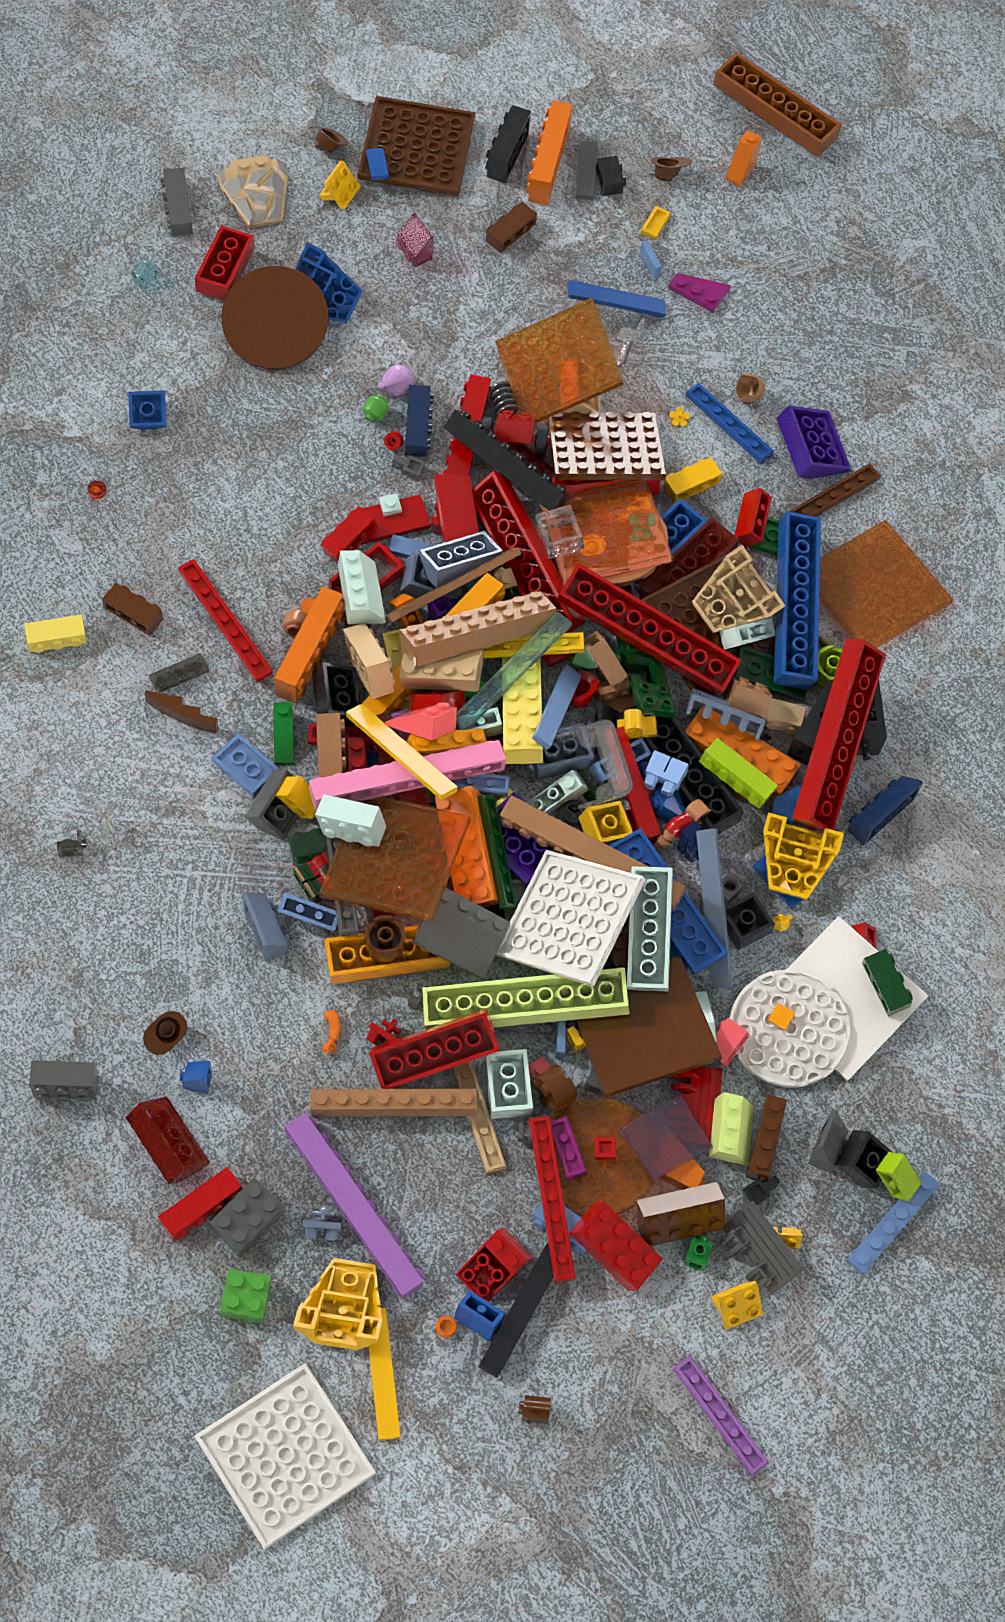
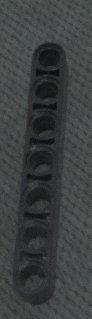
[478,1242,553,1378]

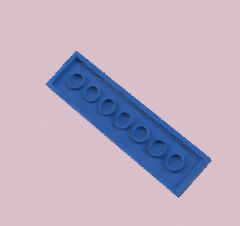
[609,828,728,975]

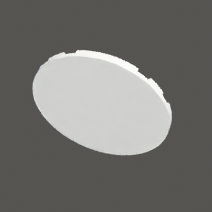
[730,969,851,1088]

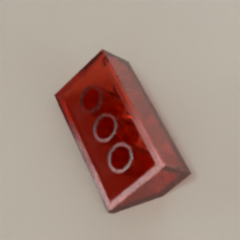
[125,1096,210,1185]

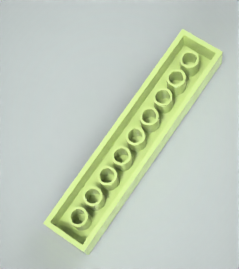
[422,968,630,1029]

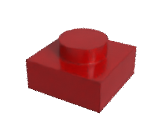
[595,1137,616,1160]

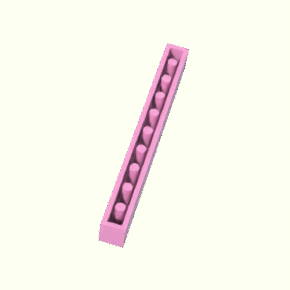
[309,740,506,811]

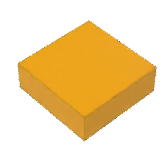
[768,1003,795,1031]

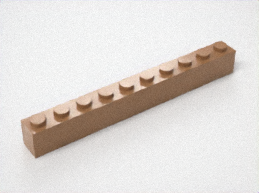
[500,795,686,912]

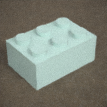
[315,795,386,847]
[484,1049,533,1119]

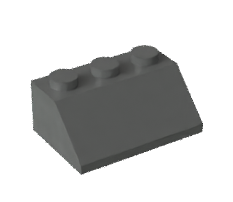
[245,770,298,840]

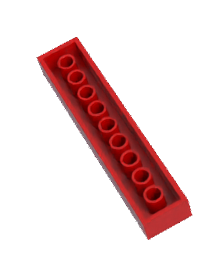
[472,471,585,635]
[556,563,742,697]
[792,639,886,832]

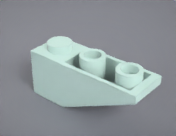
[527,770,589,814]

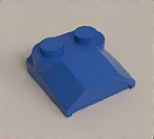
[128,390,167,430]

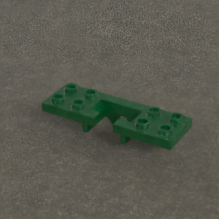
[616,636,676,718]

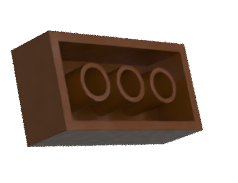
[637,1182,726,1246]

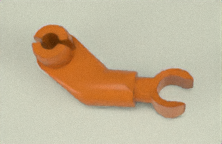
[322,1010,342,1054]

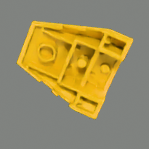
[293,1258,383,1350]

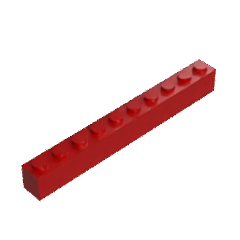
[431,374,491,535]

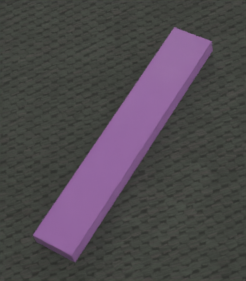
[673,1355,769,1476]

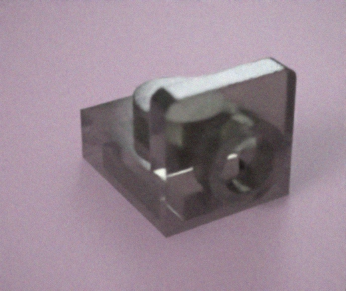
[57,830,87,857]

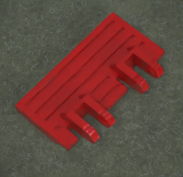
[667,1066,723,1148]

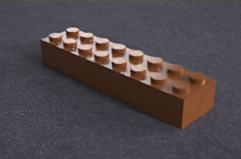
[713,52,842,157]

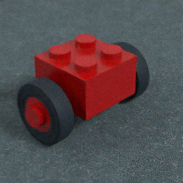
[482,410,551,457]

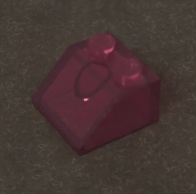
[396,213,434,268]

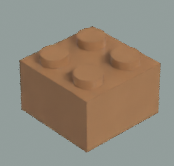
[725,676,773,718]

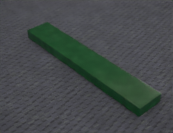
[477,794,517,911]

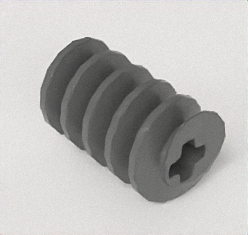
[490,381,518,417]

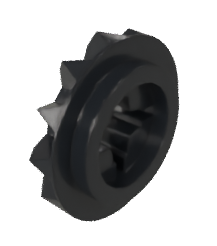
[559,800,588,829]

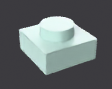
[379,494,402,516]

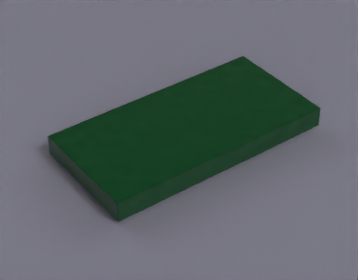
[733,646,807,702]

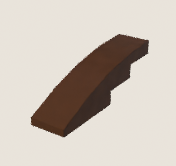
[144,690,218,733]

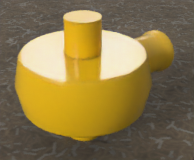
[772,914,793,932]

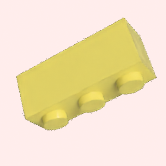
[24,615,87,653]

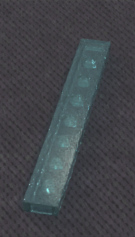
[456,612,572,730]

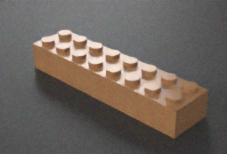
[400,591,557,667]

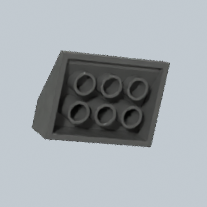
[412,885,510,980]

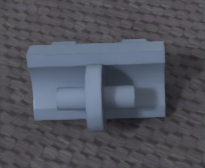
[303,1205,342,1241]

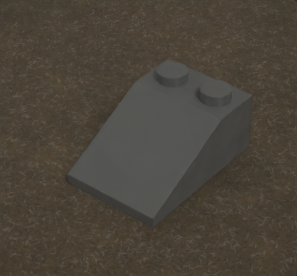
[808,1109,848,1174]

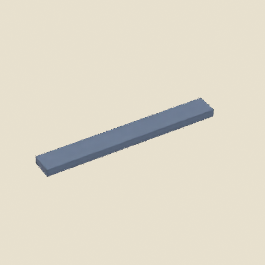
[696,828,733,989]

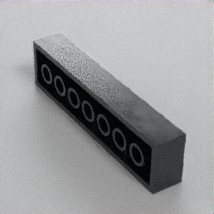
[623,705,744,834]

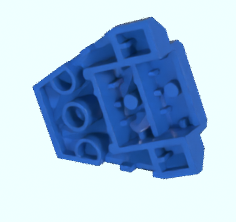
[295,242,363,323]

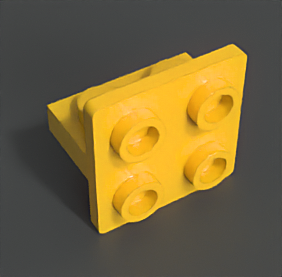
[319,161,360,210]
[711,1281,763,1330]

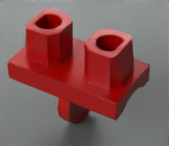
[366,1019,402,1045]

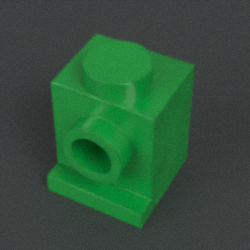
[684,1235,712,1271]

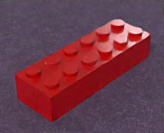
[369,1008,500,1089]

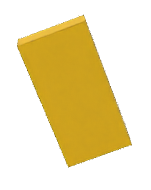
[640,206,671,240]

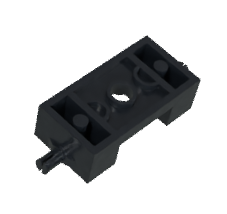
[857,680,887,760]

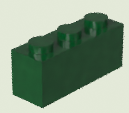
[862,949,913,1016]

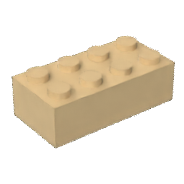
[343,623,395,699]

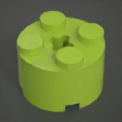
[816,645,843,689]

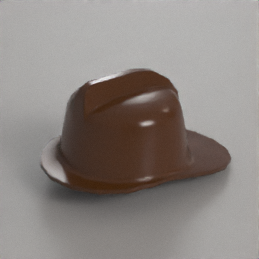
[315,126,348,152]
[651,157,692,179]
[143,1011,187,1055]

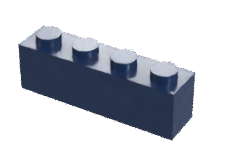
[405,384,434,456]

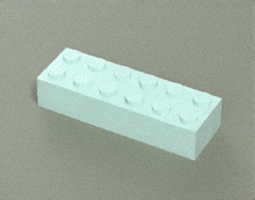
[627,866,673,992]

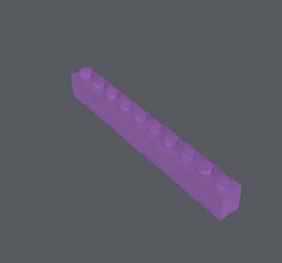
[284,1113,424,1300]

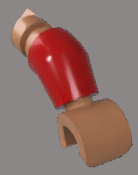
[653,799,711,851]

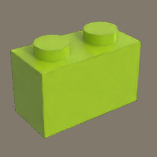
[876,1152,921,1201]

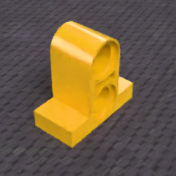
[617,709,657,739]

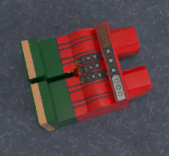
[293,850,354,903]

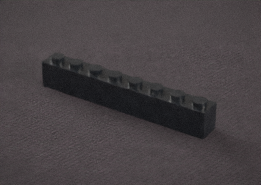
[443,409,571,514]

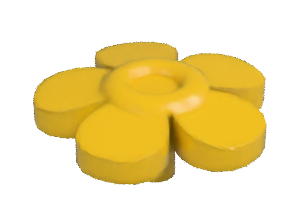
[669,407,690,427]

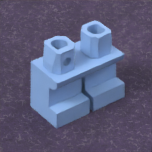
[645,750,688,797]

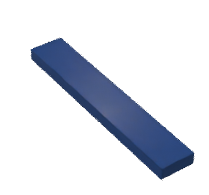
[567,280,666,318]
[685,383,774,464]

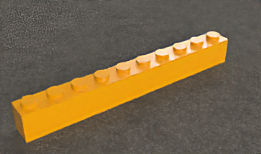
[362,573,505,723]

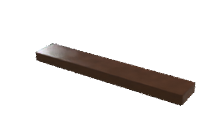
[789,463,881,517]

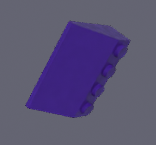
[776,405,852,479]
[497,792,554,885]

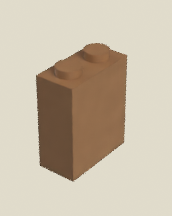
[584,631,628,687]

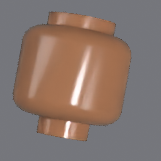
[283,609,307,637]

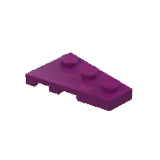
[668,273,731,313]

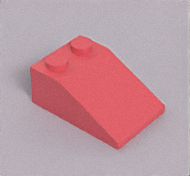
[385,703,457,740]

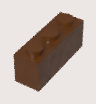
[486,202,537,253]
[102,583,163,636]

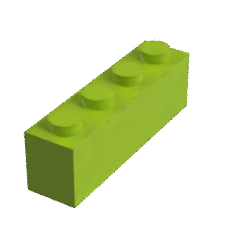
[699,738,778,809]

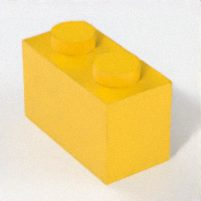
[276,776,317,819]

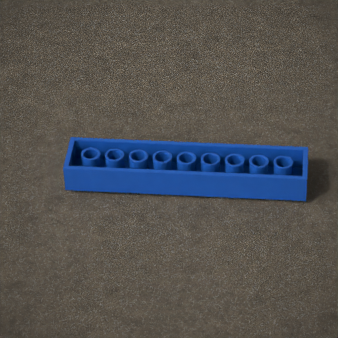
[774,511,821,690]

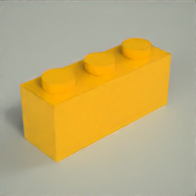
[663,457,722,504]

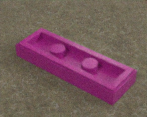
[551,1116,587,1181]

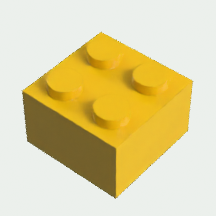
[579,801,633,846]

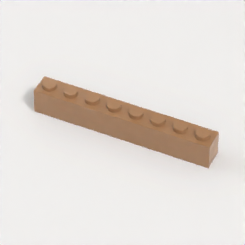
[310,1089,477,1117]

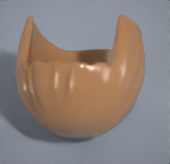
[736,373,765,403]

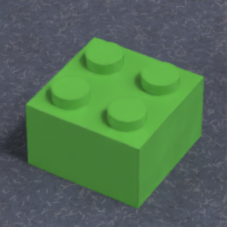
[220,1269,271,1324]

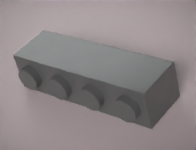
[160,167,193,236]

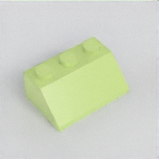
[709,1092,754,1166]

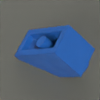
[649,788,686,823]
[180,1060,213,1093]

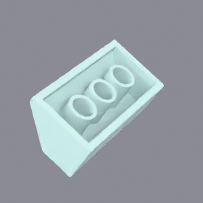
[338,550,386,624]

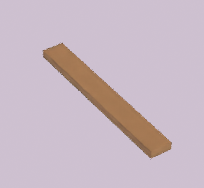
[385,548,522,622]

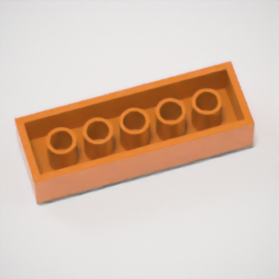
[526,100,573,205]
[274,586,345,704]
[685,705,801,800]
[435,786,499,908]

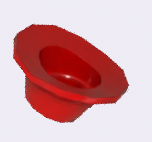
[570,670,600,708]

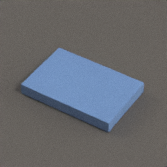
[211,733,280,797]

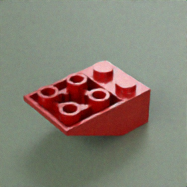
[455,1227,534,1302]

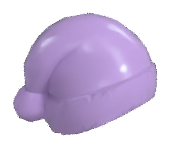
[378,364,414,396]

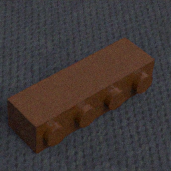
[746,1094,787,1183]

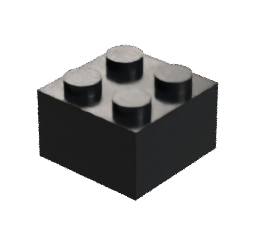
[725,892,775,950]
[835,1130,893,1189]

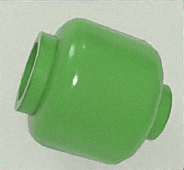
[362,394,389,423]

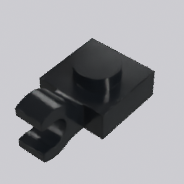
[742,1176,780,1206]

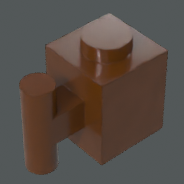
[518,1395,551,1424]

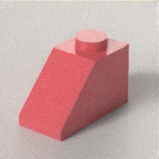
[716,1018,750,1068]

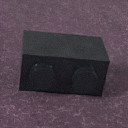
[596,156,626,196]

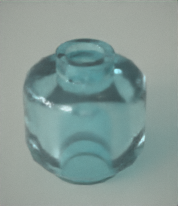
[131,258,157,286]

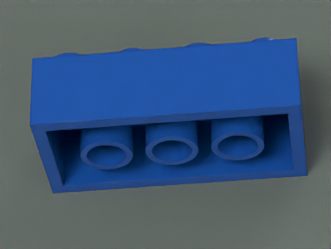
[652,499,708,577]

